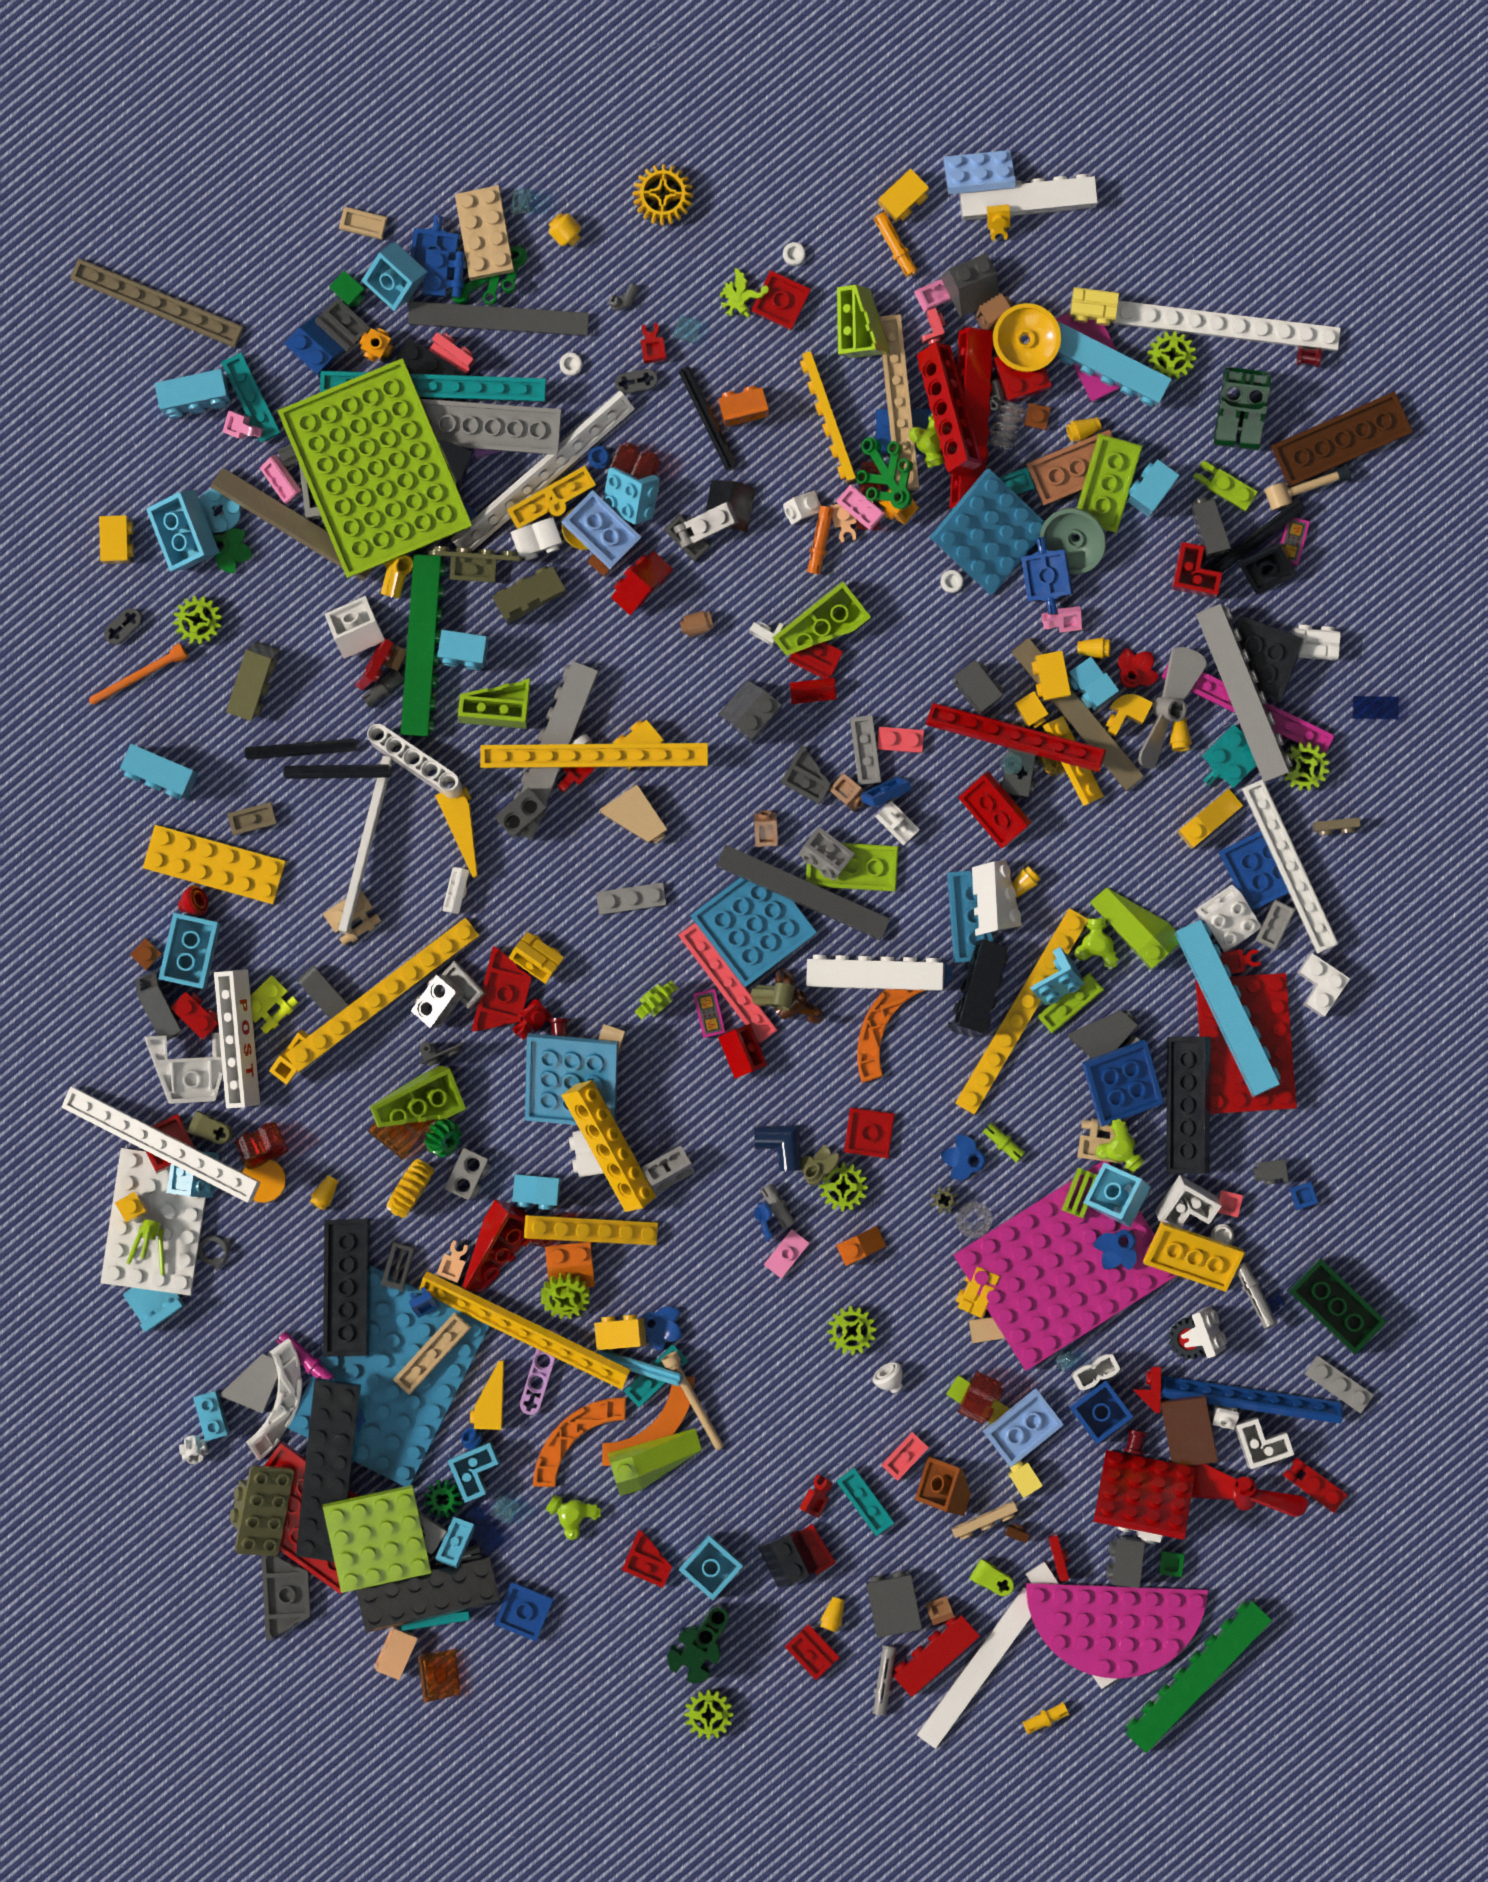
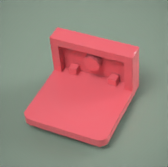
[429,332,476,376]

